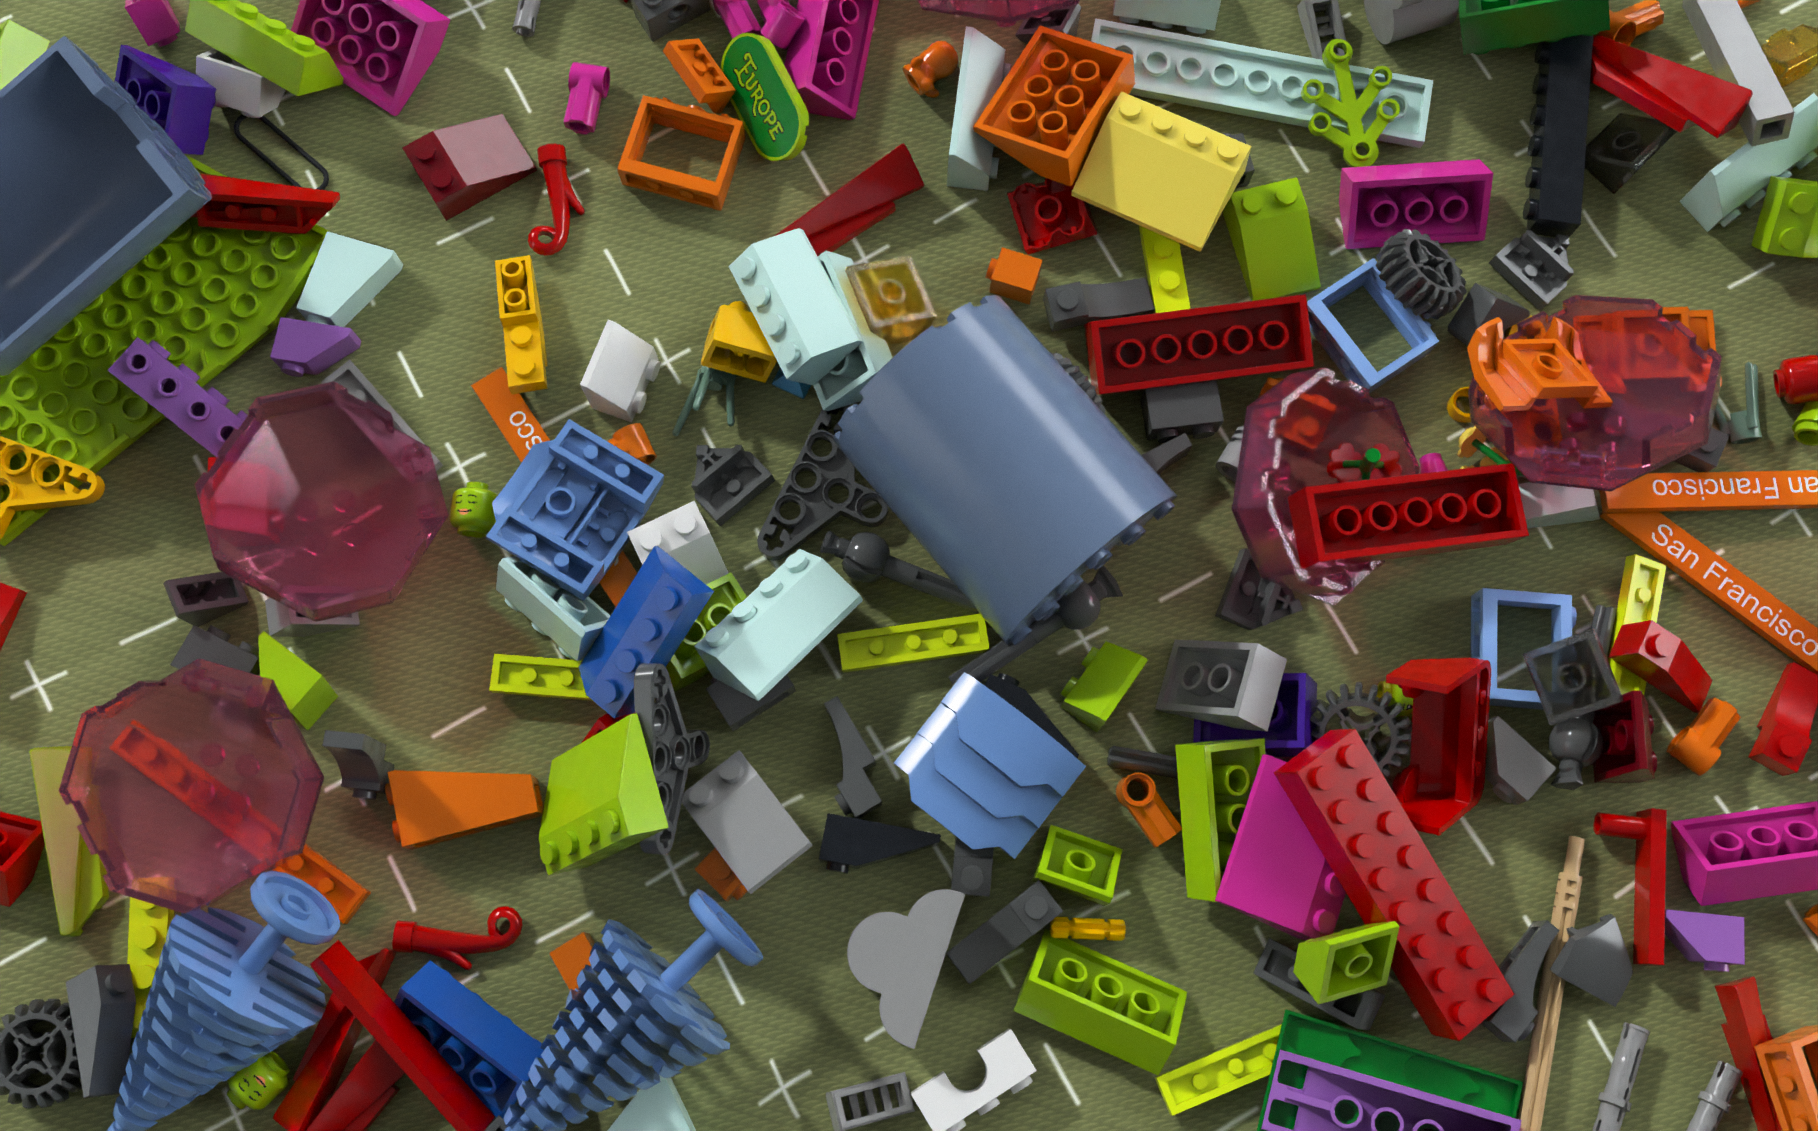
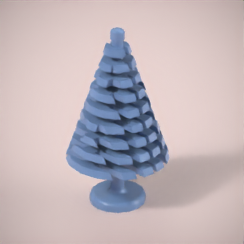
[107,870,340,1131]
[503,889,763,1131]

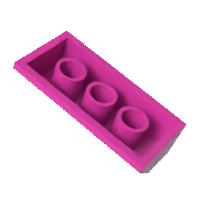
[784,0,879,120]
[1339,159,1494,249]
[1670,801,1818,906]

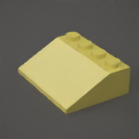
[1071,91,1251,252]

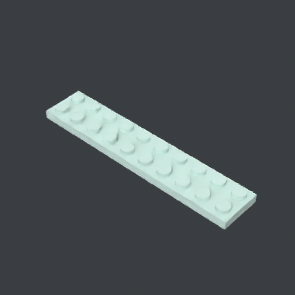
[1091,18,1433,148]

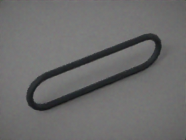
[234,114,329,190]

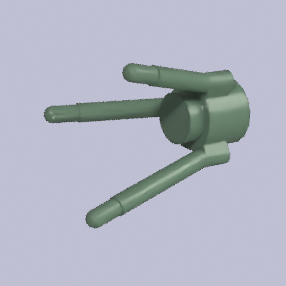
[1703,362,1762,444]
[672,365,736,436]

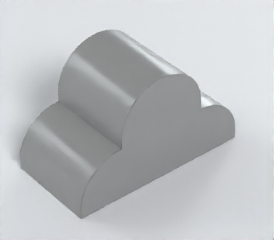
[1364,0,1459,44]
[847,889,965,1049]

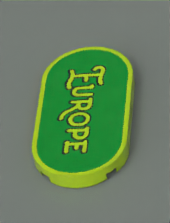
[721,33,809,161]

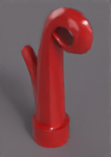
[528,144,585,256]
[392,906,522,971]

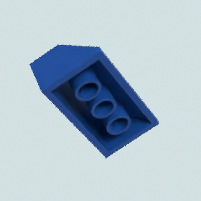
[579,546,714,718]
[394,960,544,1121]

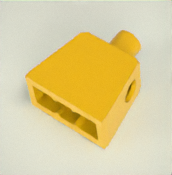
[701,301,777,383]

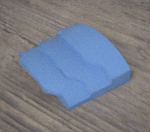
[486,419,664,601]
[894,672,1086,859]

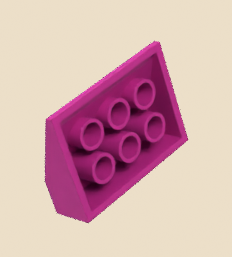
[291,0,450,116]
[1215,754,1346,941]

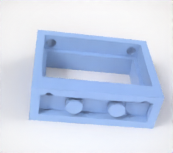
[1307,258,1439,398]
[1471,588,1577,711]

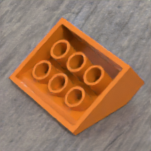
[973,26,1135,186]

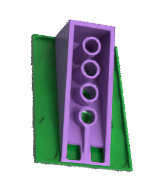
[1257,1009,1523,1131]

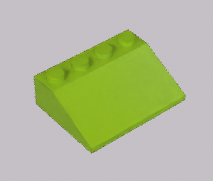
[538,713,669,876]

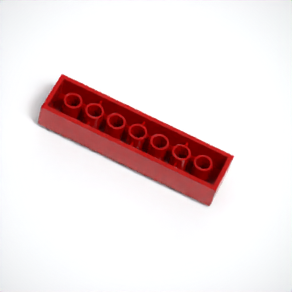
[1273,729,1514,1041]

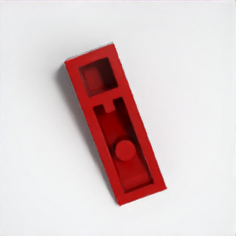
[1609,620,1713,713]

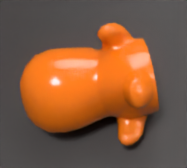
[902,41,958,98]

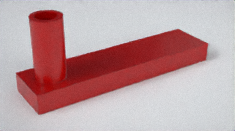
[1593,808,1667,966]

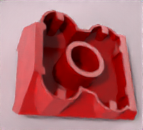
[1007,176,1098,255]

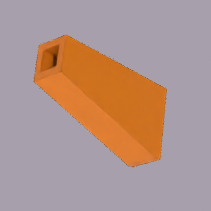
[385,770,544,850]

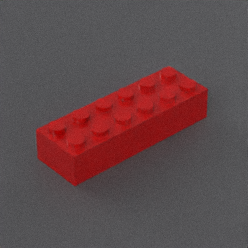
[1084,294,1314,395]
[1288,463,1529,570]

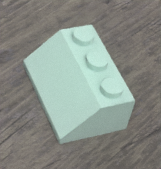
[1113,0,1221,34]
[496,556,610,661]

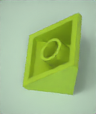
[1032,825,1122,906]

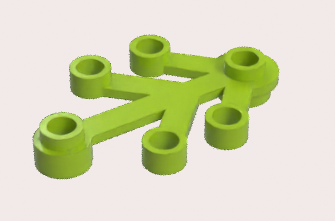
[1301,39,1400,167]

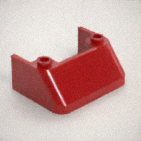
[1386,658,1491,836]

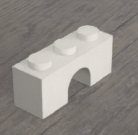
[911,1028,1037,1131]

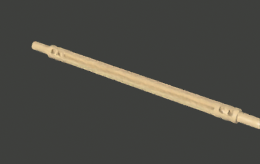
[1518,836,1585,1131]

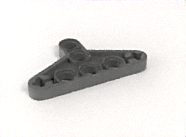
[757,405,888,561]
[634,663,710,855]

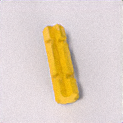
[1050,917,1126,941]

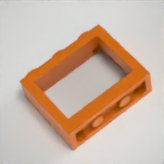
[617,95,746,211]
[1754,1025,1818,1131]

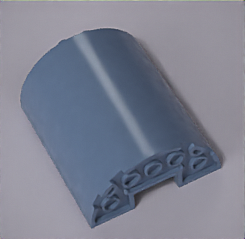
[0,35,212,376]
[834,295,1177,646]

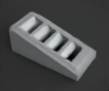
[1297,0,1346,60]
[826,1072,915,1131]

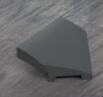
[1489,230,1574,311]
[691,445,775,526]
[1215,548,1303,630]
[1550,914,1633,1007]

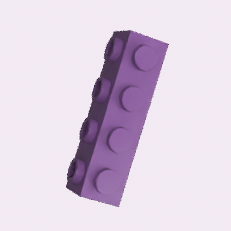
[108,337,263,461]

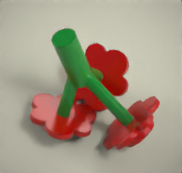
[1327,442,1402,483]

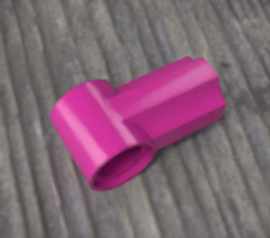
[713,0,763,39]
[757,0,805,49]
[564,62,610,135]

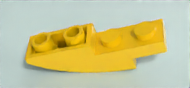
[495,255,548,394]

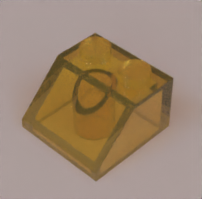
[1761,24,1818,88]
[845,256,936,344]

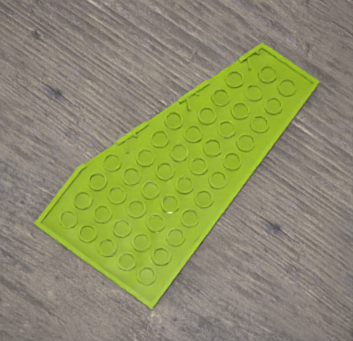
[0,154,332,547]

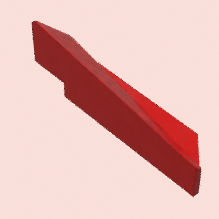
[1591,35,1753,138]
[775,143,924,256]
[191,173,340,234]
[272,948,397,1131]
[1715,976,1782,1131]
[306,1040,406,1131]

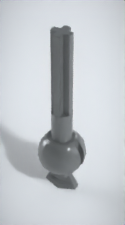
[820,531,980,614]
[948,565,1123,685]
[1549,605,1617,790]

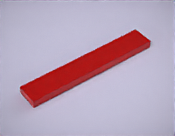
[310,940,495,1131]

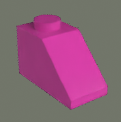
[125,0,180,47]

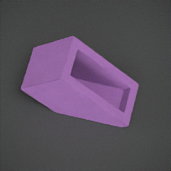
[270,317,361,377]
[1665,909,1745,972]

